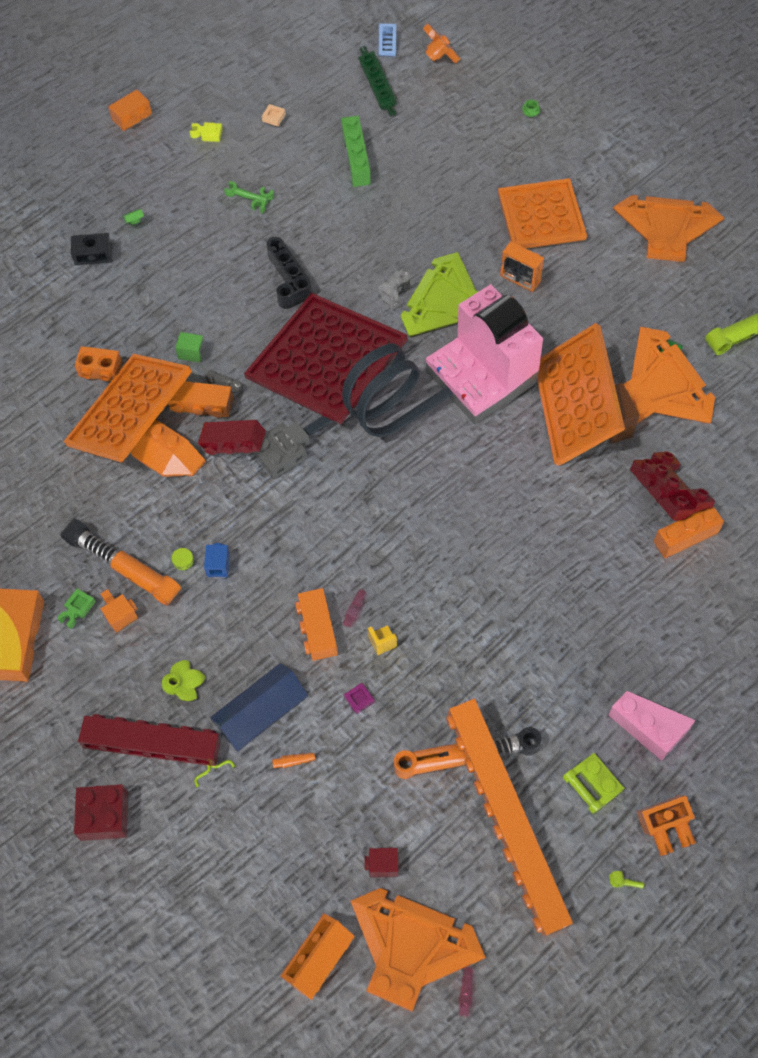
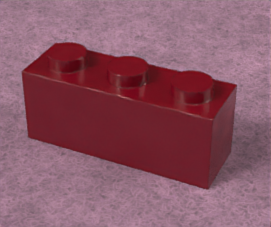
[198,420,266,455]

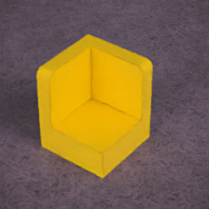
[368,625,397,656]

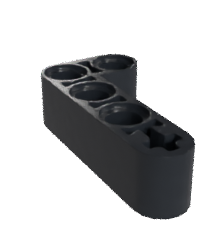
[266,237,312,309]

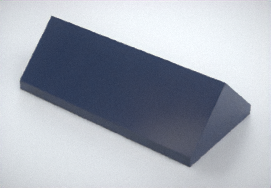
[210,663,308,752]

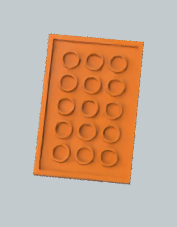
[537,323,625,466]
[63,354,192,463]

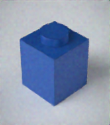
[204,543,230,577]

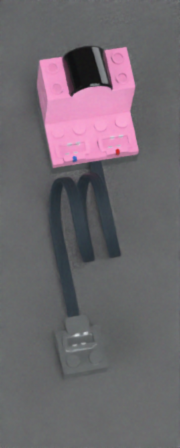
[252,284,543,479]

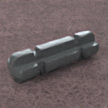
[206,370,243,393]

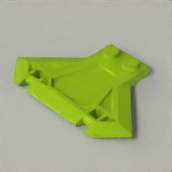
[400,252,479,337]

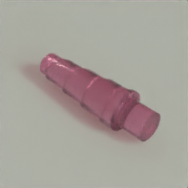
[343,589,366,627]
[458,967,473,1017]

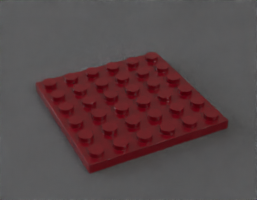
[244,293,408,424]

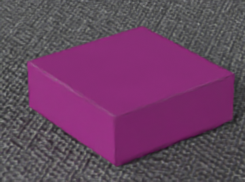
[344,683,375,714]

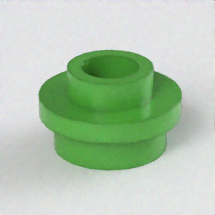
[522,100,540,117]

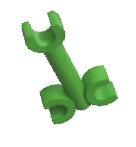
[224,181,274,213]

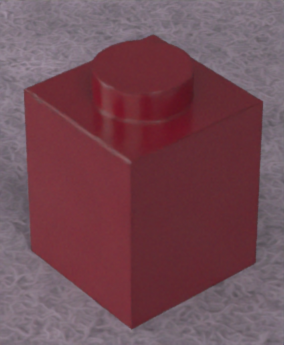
[364,848,398,878]

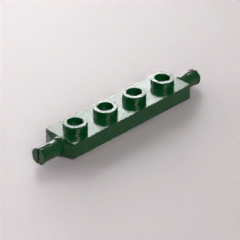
[358,46,397,117]

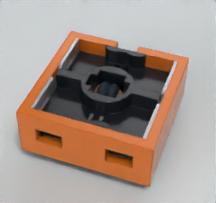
[500,241,544,292]

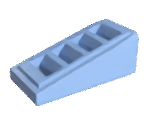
[379,24,396,57]

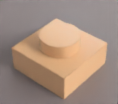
[262,104,286,126]

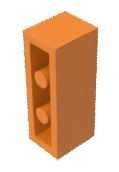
[168,381,234,418]
[653,506,724,559]
[295,588,338,661]
[280,914,355,1000]

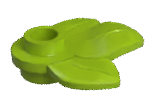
[161,660,206,701]

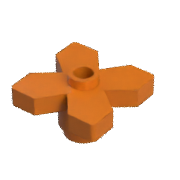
[423,23,461,63]

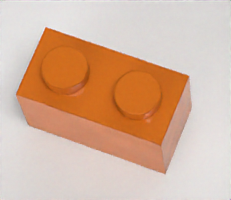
[108,89,152,131]

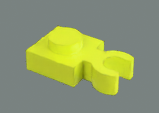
[190,122,223,142]

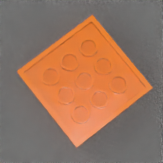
[498,178,587,249]

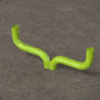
[194,760,236,787]

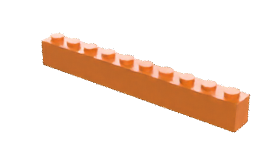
[446,699,573,936]

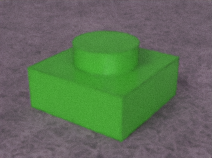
[122,209,144,225]

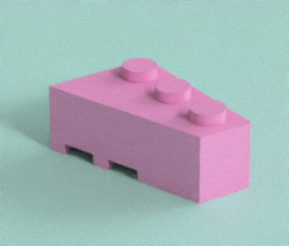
[608,691,696,761]

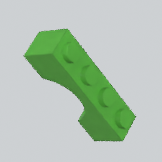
[341,115,371,187]

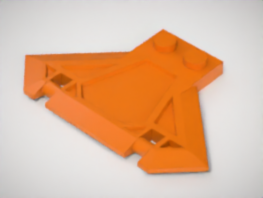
[613,195,725,262]
[624,327,715,424]
[350,888,486,1012]

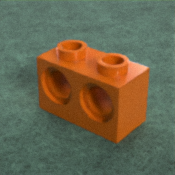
[74,346,123,381]

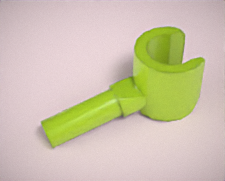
[609,871,644,889]

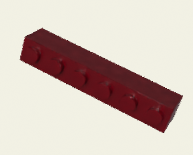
[78,714,221,766]

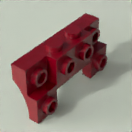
[630,451,715,521]

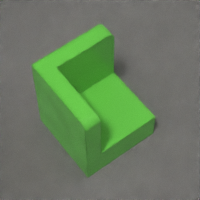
[175,332,203,362]

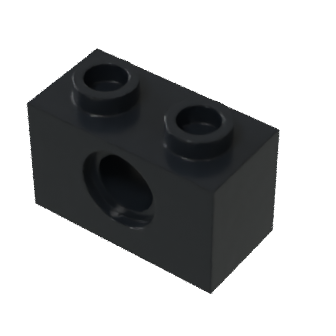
[71,233,112,266]

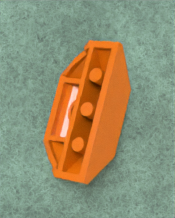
[131,419,206,476]

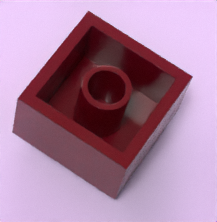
[74,784,128,841]

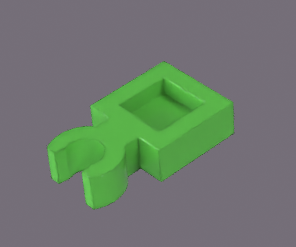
[58,589,96,629]

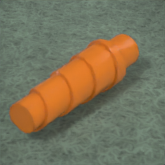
[272,752,315,769]

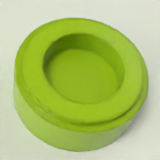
[171,548,194,570]

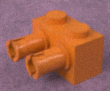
[636,795,696,856]

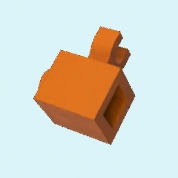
[100,589,138,633]

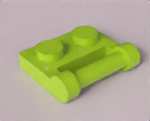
[562,753,625,814]

